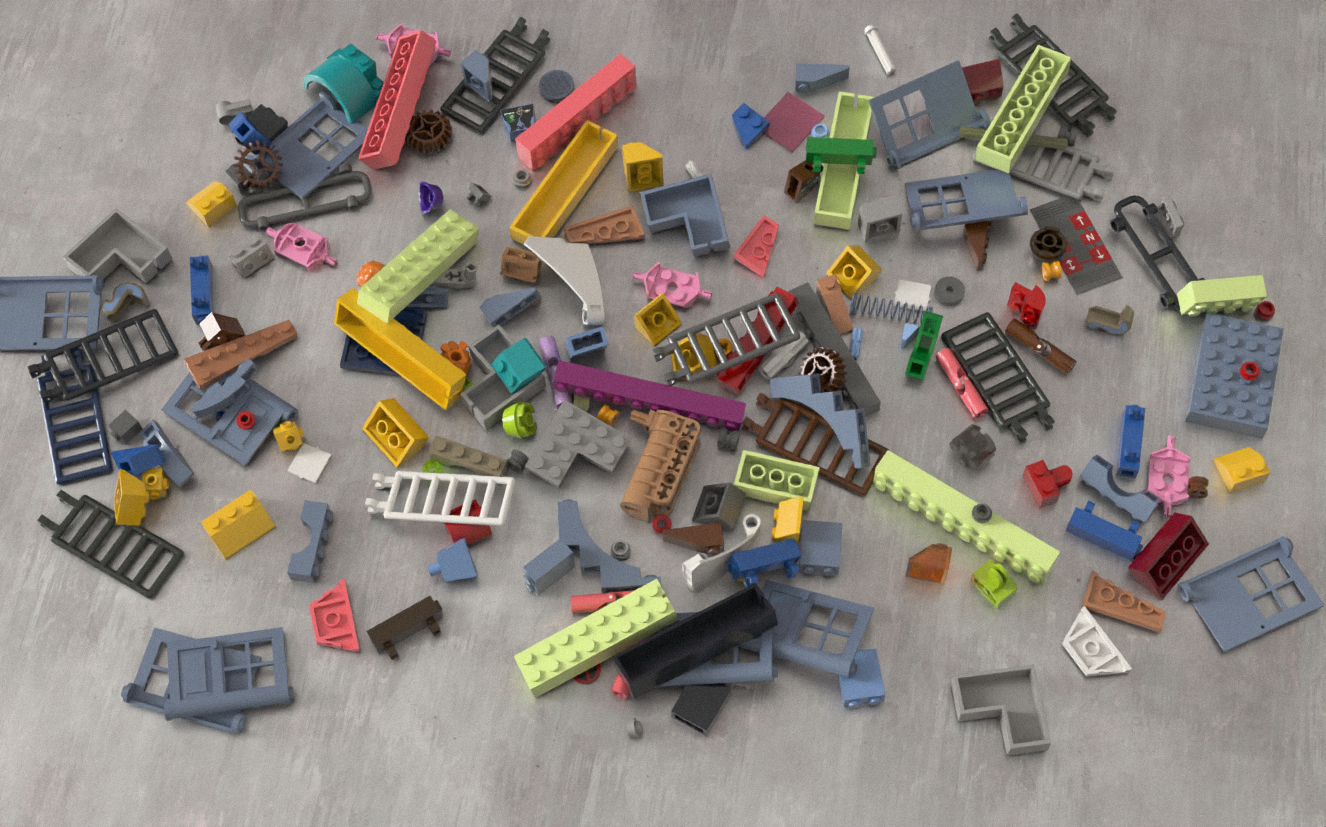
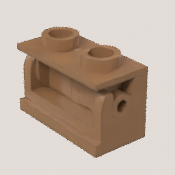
[500,247,542,283]

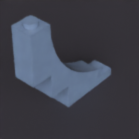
[769,374,870,468]
[558,499,661,594]

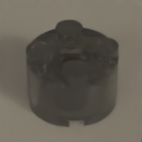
[949,424,996,470]

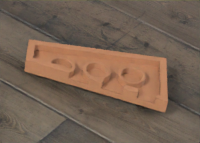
[564,205,645,244]
[1081,570,1166,633]

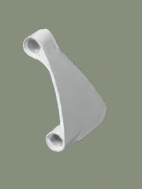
[523,236,605,326]

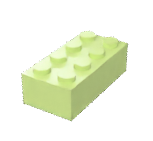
[1177,275,1267,317]
[734,450,820,512]

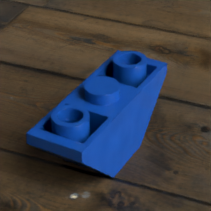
[229,111,275,159]
[111,444,165,475]

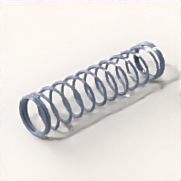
[850,292,933,324]

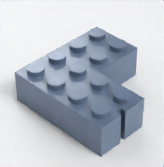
[640,173,730,257]

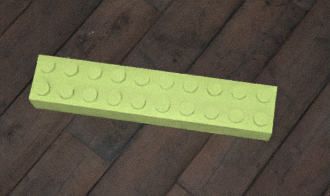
[873,450,1060,585]

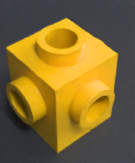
[273,421,305,452]
[140,468,169,500]

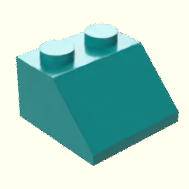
[491,338,547,394]

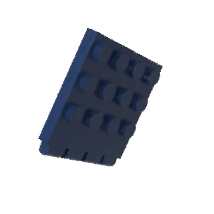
[340,307,428,376]

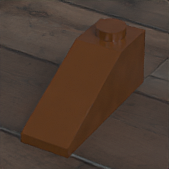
[662,522,724,555]

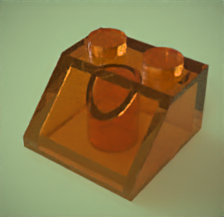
[905,543,952,584]

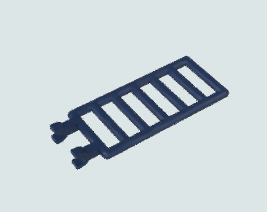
[37,348,112,485]

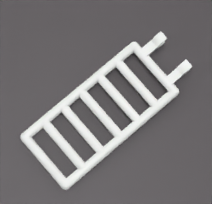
[365,471,516,526]

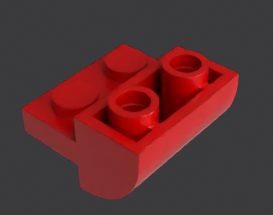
[1007,282,1046,329]
[440,499,492,545]

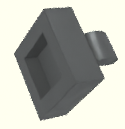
[467,182,492,206]

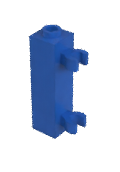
[190,255,214,324]
[1116,405,1146,479]
[1066,500,1143,561]
[726,539,802,588]

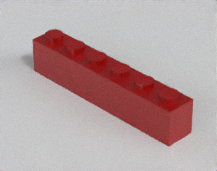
[716,287,798,396]

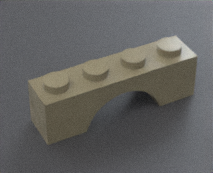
[428,436,509,486]

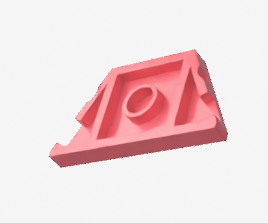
[309,579,360,652]

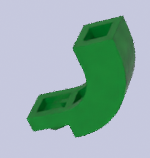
[905,311,943,380]

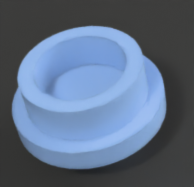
[811,123,829,138]

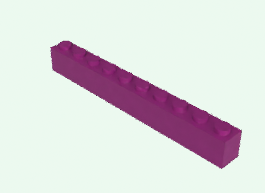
[553,360,746,431]

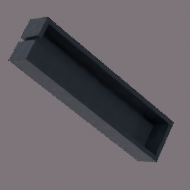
[612,583,778,699]

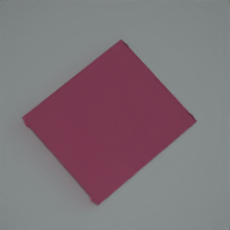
[763,92,825,153]

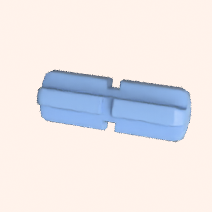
[850,328,863,359]

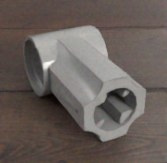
[216,99,253,125]

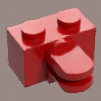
[1023,459,1073,509]

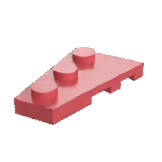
[733,215,779,278]

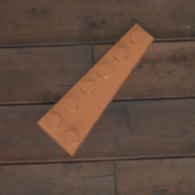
[184,320,297,390]

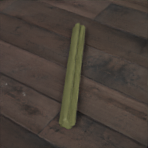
[959,126,1068,149]

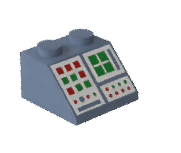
[461,50,492,103]

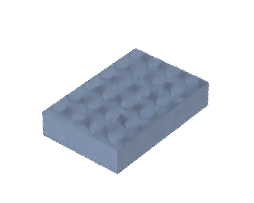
[1185,312,1284,438]

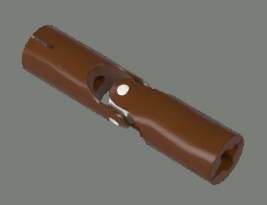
[1005,318,1077,375]

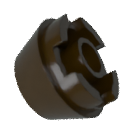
[1030,226,1067,263]

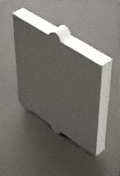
[894,279,931,313]
[287,443,332,484]

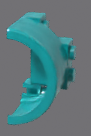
[303,43,384,124]

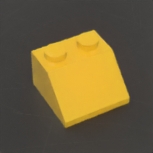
[186,181,237,227]
[826,245,883,298]
[671,333,717,382]
[1213,447,1271,493]
[114,469,149,526]
[771,497,804,545]

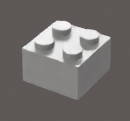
[858,196,902,242]

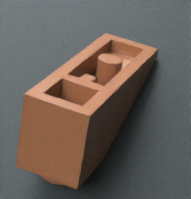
[816,274,853,335]

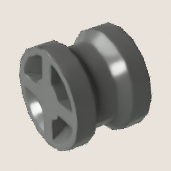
[506,449,529,473]

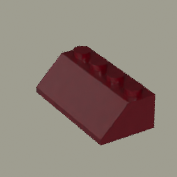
[962,59,1004,104]
[1128,512,1209,600]

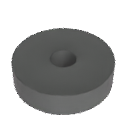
[934,276,965,306]

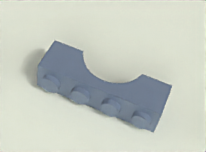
[1079,454,1162,523]
[287,500,333,583]

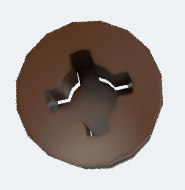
[1188,476,1209,499]

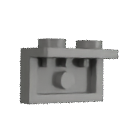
[1155,195,1184,241]
[228,237,274,277]

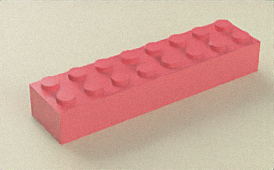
[358,30,437,170]
[515,54,637,171]

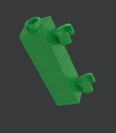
[806,137,877,174]

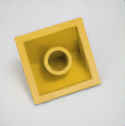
[634,293,682,345]

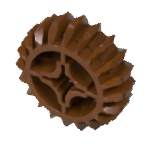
[405,109,452,155]
[233,140,283,190]
[798,347,848,393]

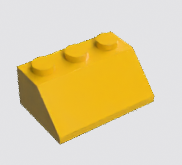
[622,142,664,193]
[362,398,429,468]
[201,490,276,560]

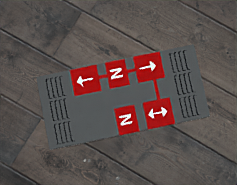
[1030,196,1122,294]

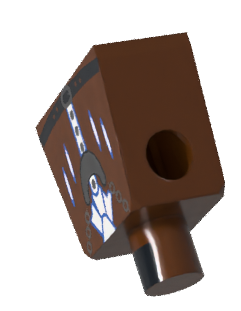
[784,160,824,203]

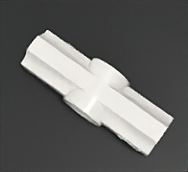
[759,332,809,380]

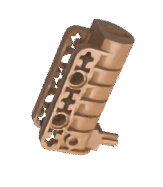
[620,410,701,522]

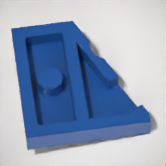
[732,103,770,149]

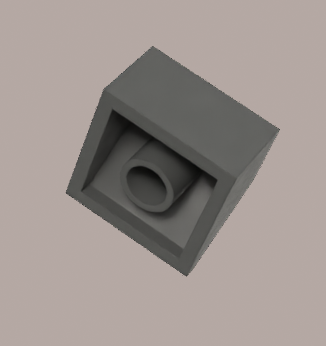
[692,482,746,529]

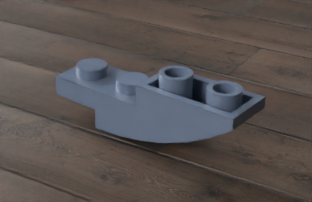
[191,358,259,418]
[140,420,194,487]

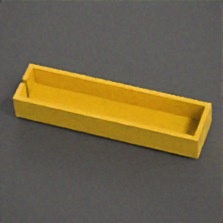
[509,120,618,246]
[334,288,466,410]

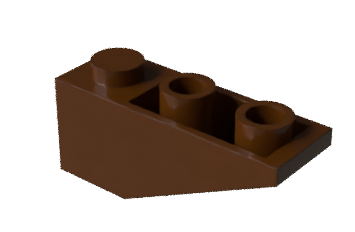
[963,211,992,271]

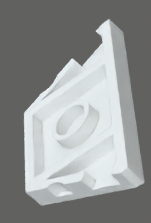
[1062,606,1132,677]

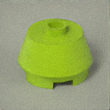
[503,401,537,439]

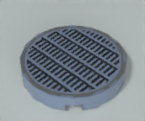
[539,70,574,102]

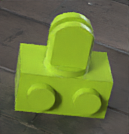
[971,559,1018,609]

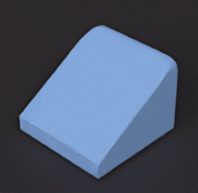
[901,323,920,349]

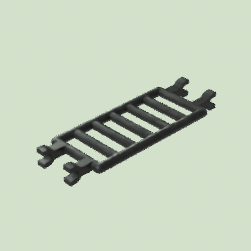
[989,14,1117,137]

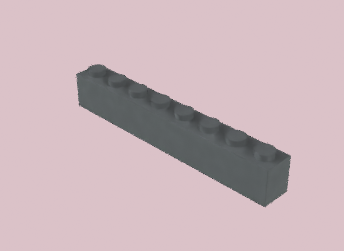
[788,282,881,417]

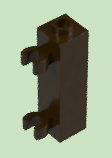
[367,596,443,660]

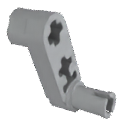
[431,262,477,289]

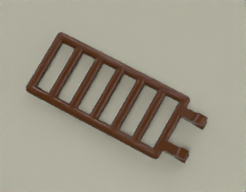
[742,392,889,496]

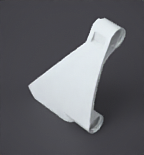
[682,514,761,592]

